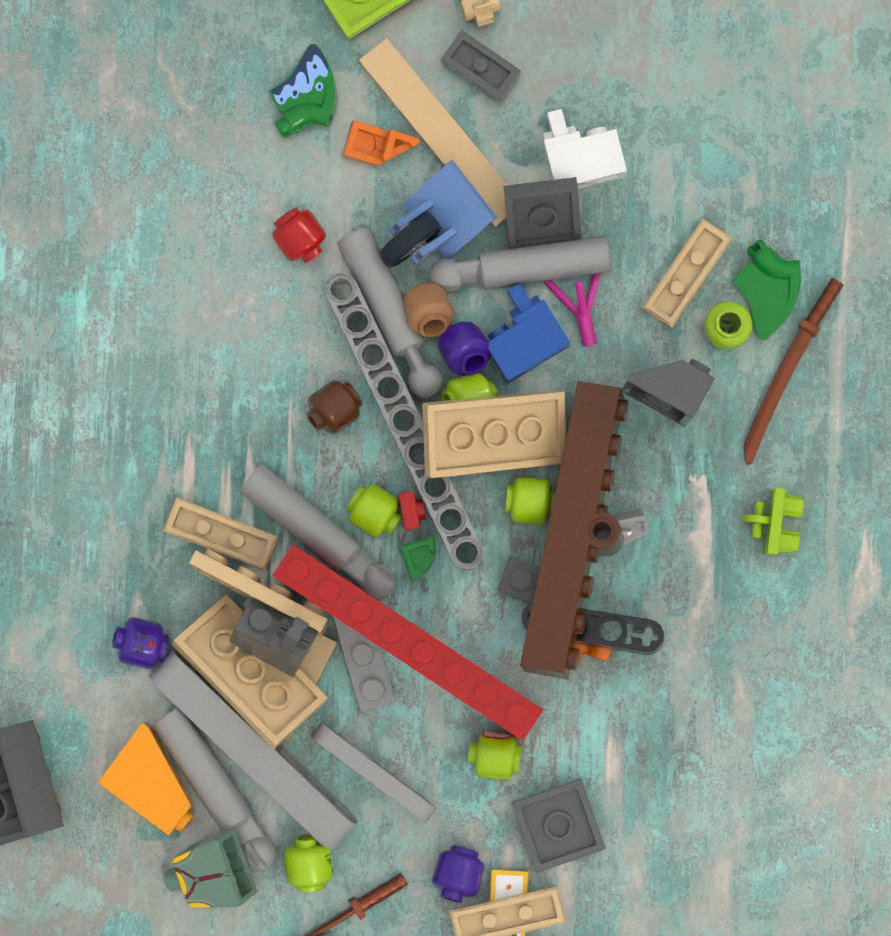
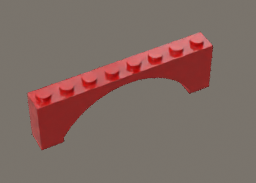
[272,545,543,741]

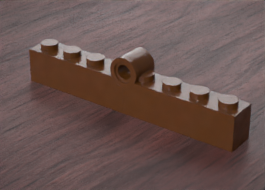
[520,381,629,680]

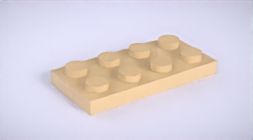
[422,390,566,478]
[189,549,329,636]
[172,594,328,750]

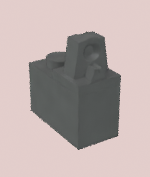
[229,598,318,678]

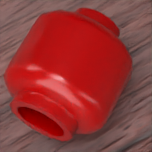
[272,207,326,263]

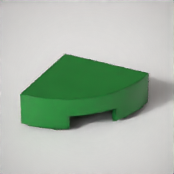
[400,535,436,582]

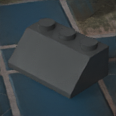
[622,359,715,427]
[0,720,64,845]

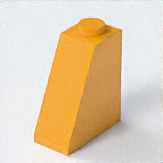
[98,722,194,836]

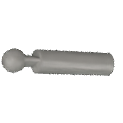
[337,227,442,399]
[429,236,611,294]
[239,464,396,599]
[151,708,276,872]

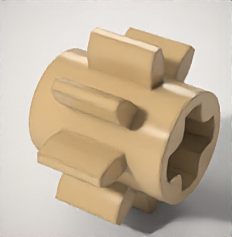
[459,0,501,27]

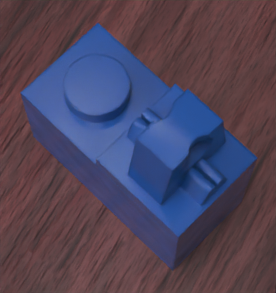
[487,283,570,385]

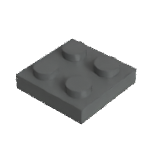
[503,177,581,249]
[512,779,606,873]

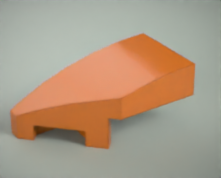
[341,120,420,166]

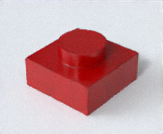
[399,491,426,532]

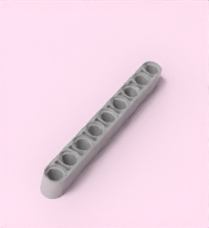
[325,272,483,571]

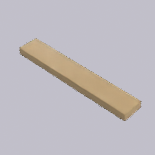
[359,38,508,228]

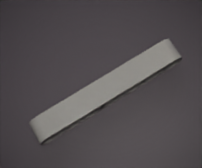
[150,649,358,850]

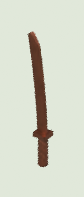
[744,278,844,465]
[303,873,408,936]

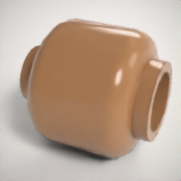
[403,283,454,337]

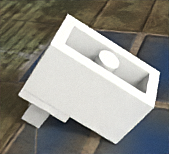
[543,109,627,189]

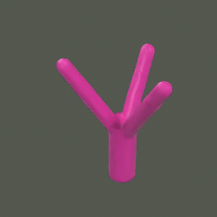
[543,273,601,347]

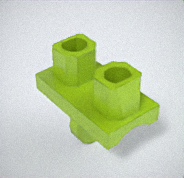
[742,488,804,556]

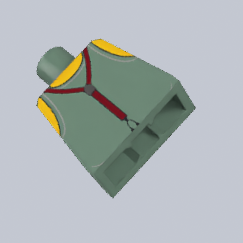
[164,827,258,908]

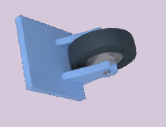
[380,160,497,267]

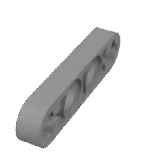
[311,723,436,823]

